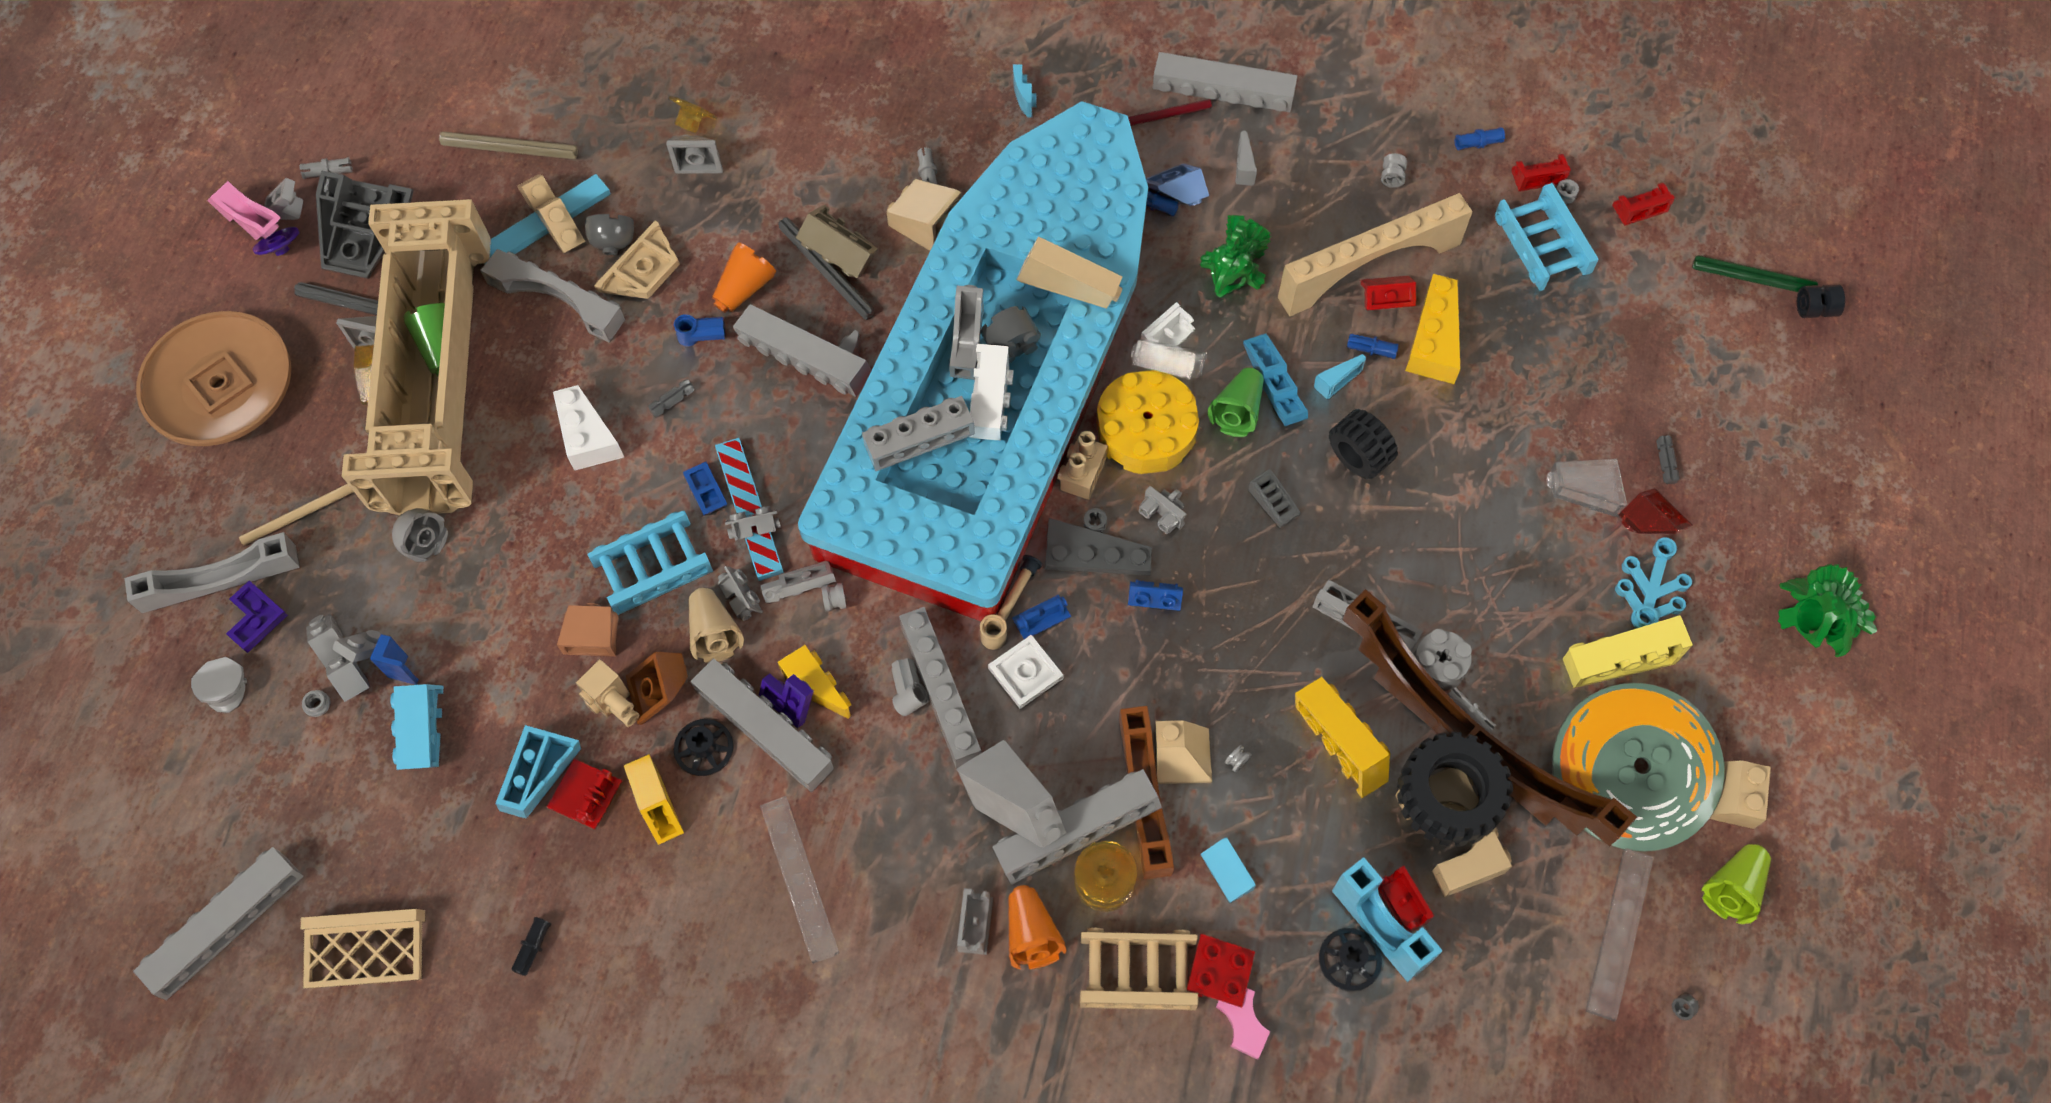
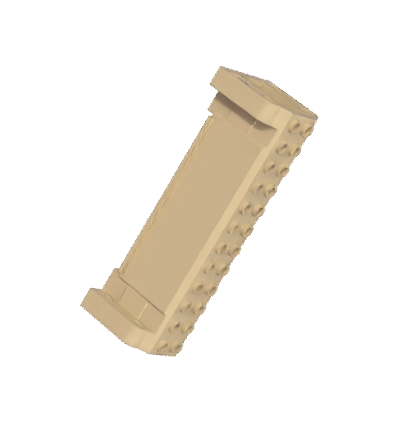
[342,199,491,516]

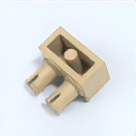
[1057,431,1108,500]
[576,659,639,727]

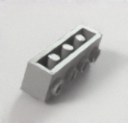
[862,396,975,471]

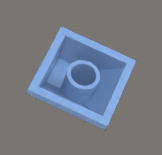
[1146,163,1209,206]

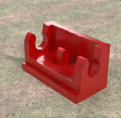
[1511,154,1571,192]
[1612,183,1675,226]
[1378,866,1434,933]

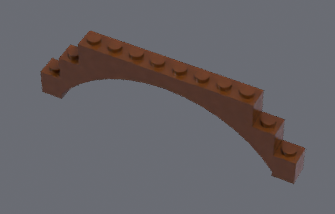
[1342,589,1637,847]

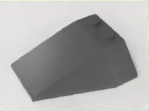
[316,170,414,279]

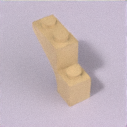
[517,175,585,253]

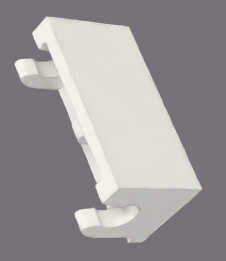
[1141,302,1195,362]

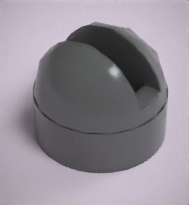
[1672,994,1700,1020]

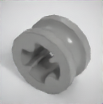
[1556,179,1579,204]
[1225,745,1252,772]

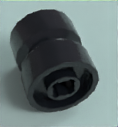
[1796,285,1845,318]

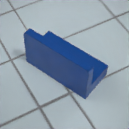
[370,634,419,685]

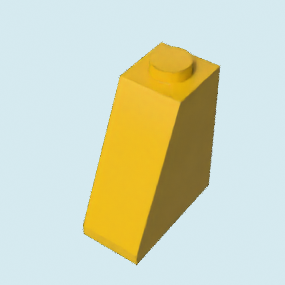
[624,754,684,845]

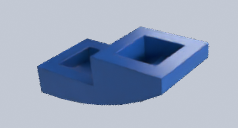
[683,462,728,516]

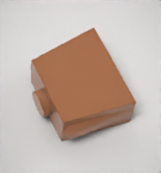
[557,603,619,657]

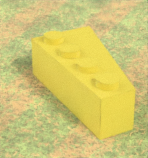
[1563,615,1693,688]

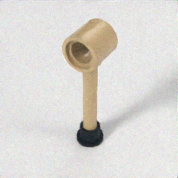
[980,555,1042,650]

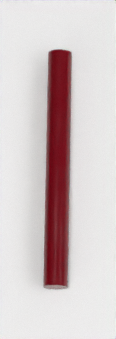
[1128,99,1212,126]

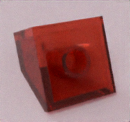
[1618,488,1693,534]

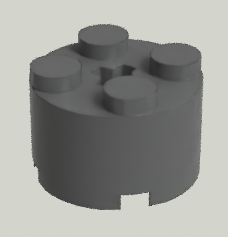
[981,306,1041,364]

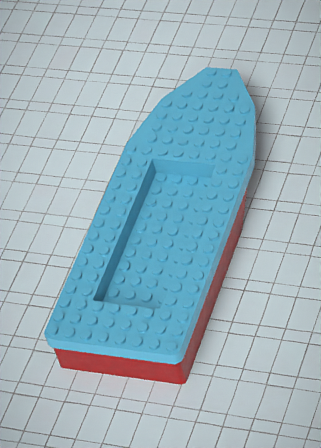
[798,101,1148,621]

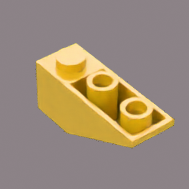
[778,645,852,719]

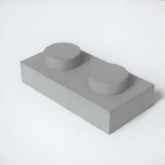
[332,630,381,663]

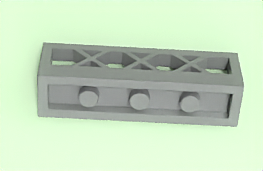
[1313,580,1423,652]

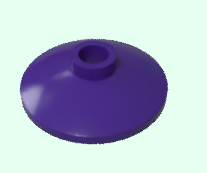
[252,227,299,256]

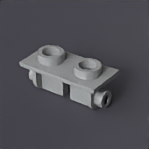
[725,506,781,541]
[718,566,763,621]

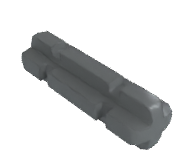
[648,379,694,417]
[1656,435,1680,484]

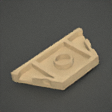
[594,221,680,299]

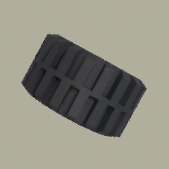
[1329,409,1398,479]

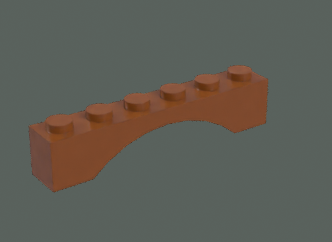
[1119,706,1174,879]

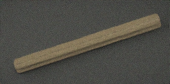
[439,131,578,159]

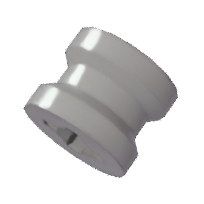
[821,582,847,612]

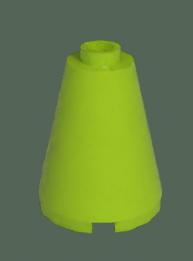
[1702,844,1771,924]

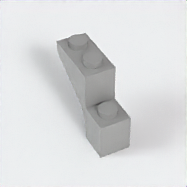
[949,285,984,380]
[306,614,369,702]

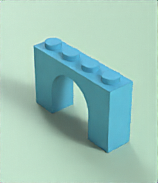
[1332,857,1443,982]

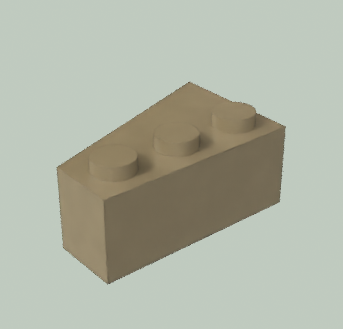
[796,205,878,278]

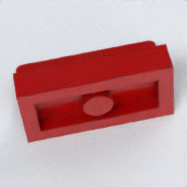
[1361,276,1416,310]

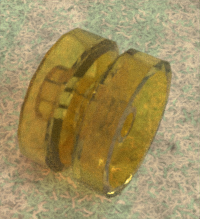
[1074,841,1138,912]

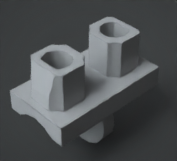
[1139,486,1187,534]

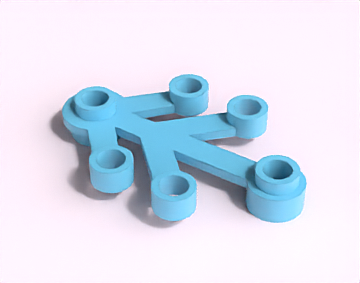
[1615,537,1692,629]

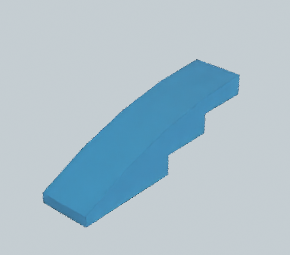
[1243,333,1308,426]

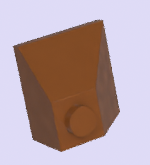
[626,652,688,725]

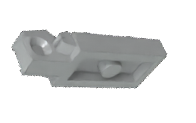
[760,561,836,603]

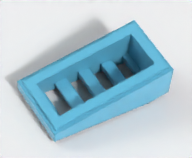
[1314,354,1366,399]

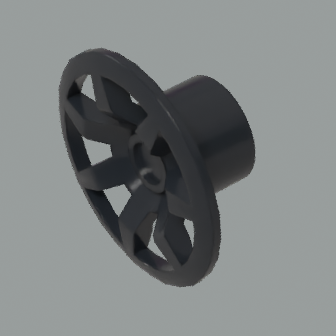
[673,719,733,776]
[1319,928,1382,991]

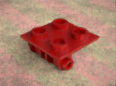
[547,759,622,830]
[1187,934,1255,1008]

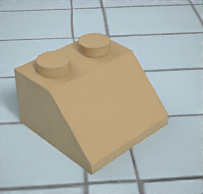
[1709,761,1771,829]

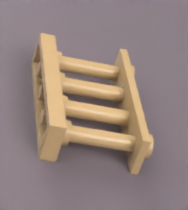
[1080,928,1198,1010]

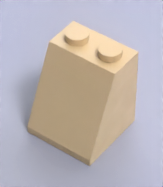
[887,179,962,250]

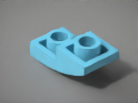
[1013,64,1037,117]

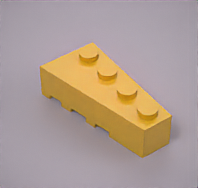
[1405,274,1460,384]
[1295,677,1391,798]

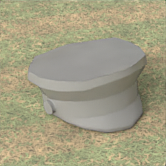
[191,657,247,713]

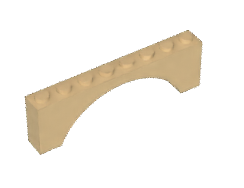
[1278,193,1473,317]

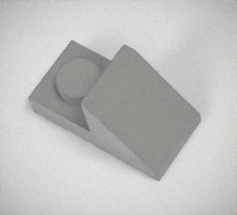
[264,178,303,220]

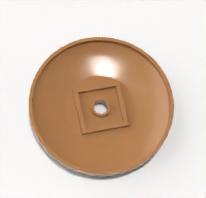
[136,311,291,446]

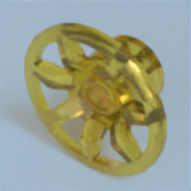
[669,96,718,133]

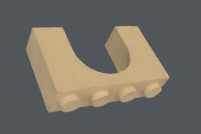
[1395,768,1512,898]

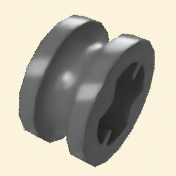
[1084,508,1107,533]

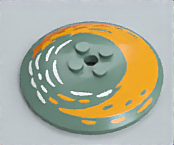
[1552,683,1724,851]

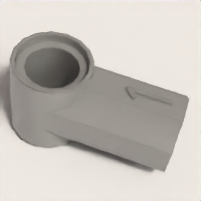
[892,658,929,716]

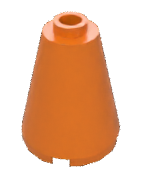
[712,242,777,313]
[1008,885,1066,969]

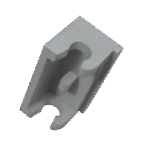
[957,888,993,955]

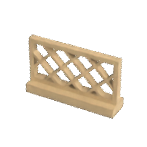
[301,909,425,988]

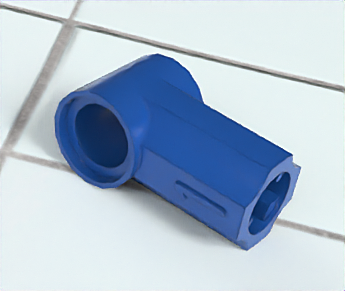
[674,314,725,346]

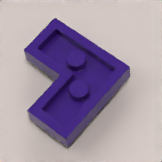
[226,580,288,653]
[759,674,813,729]

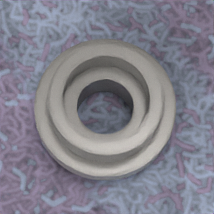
[302,690,331,717]

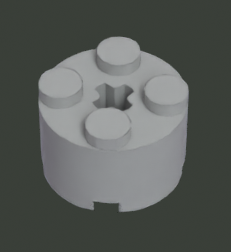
[1414,629,1472,691]

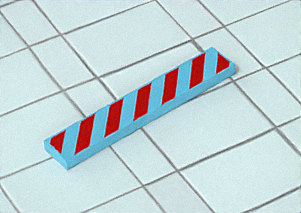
[715,438,784,581]

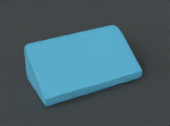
[1201,837,1256,903]

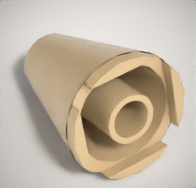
[689,588,744,663]

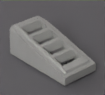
[1235,131,1257,186]

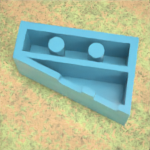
[390,684,444,770]
[496,725,581,819]

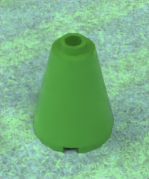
[403,303,445,377]
[1207,368,1264,437]

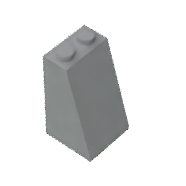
[957,740,1067,848]

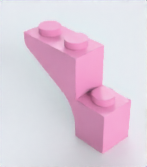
[207,181,281,240]

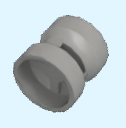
[1381,154,1407,188]

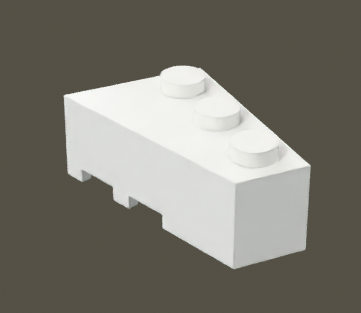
[969,344,1014,441]
[553,385,624,471]

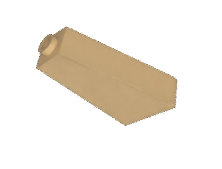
[1016,236,1123,309]

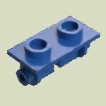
[1128,579,1183,611]
[1012,595,1071,639]

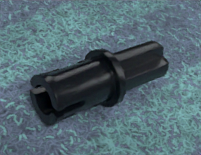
[512,917,551,976]

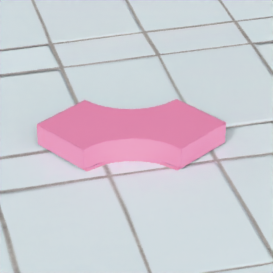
[1216,988,1270,1060]

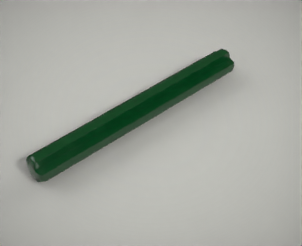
[1692,255,1818,292]

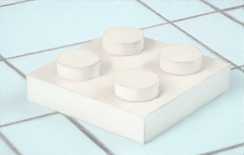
[988,635,1063,709]

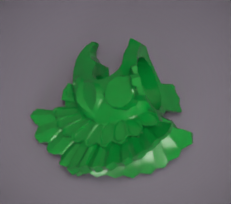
[1200,215,1271,297]
[1778,564,1878,657]

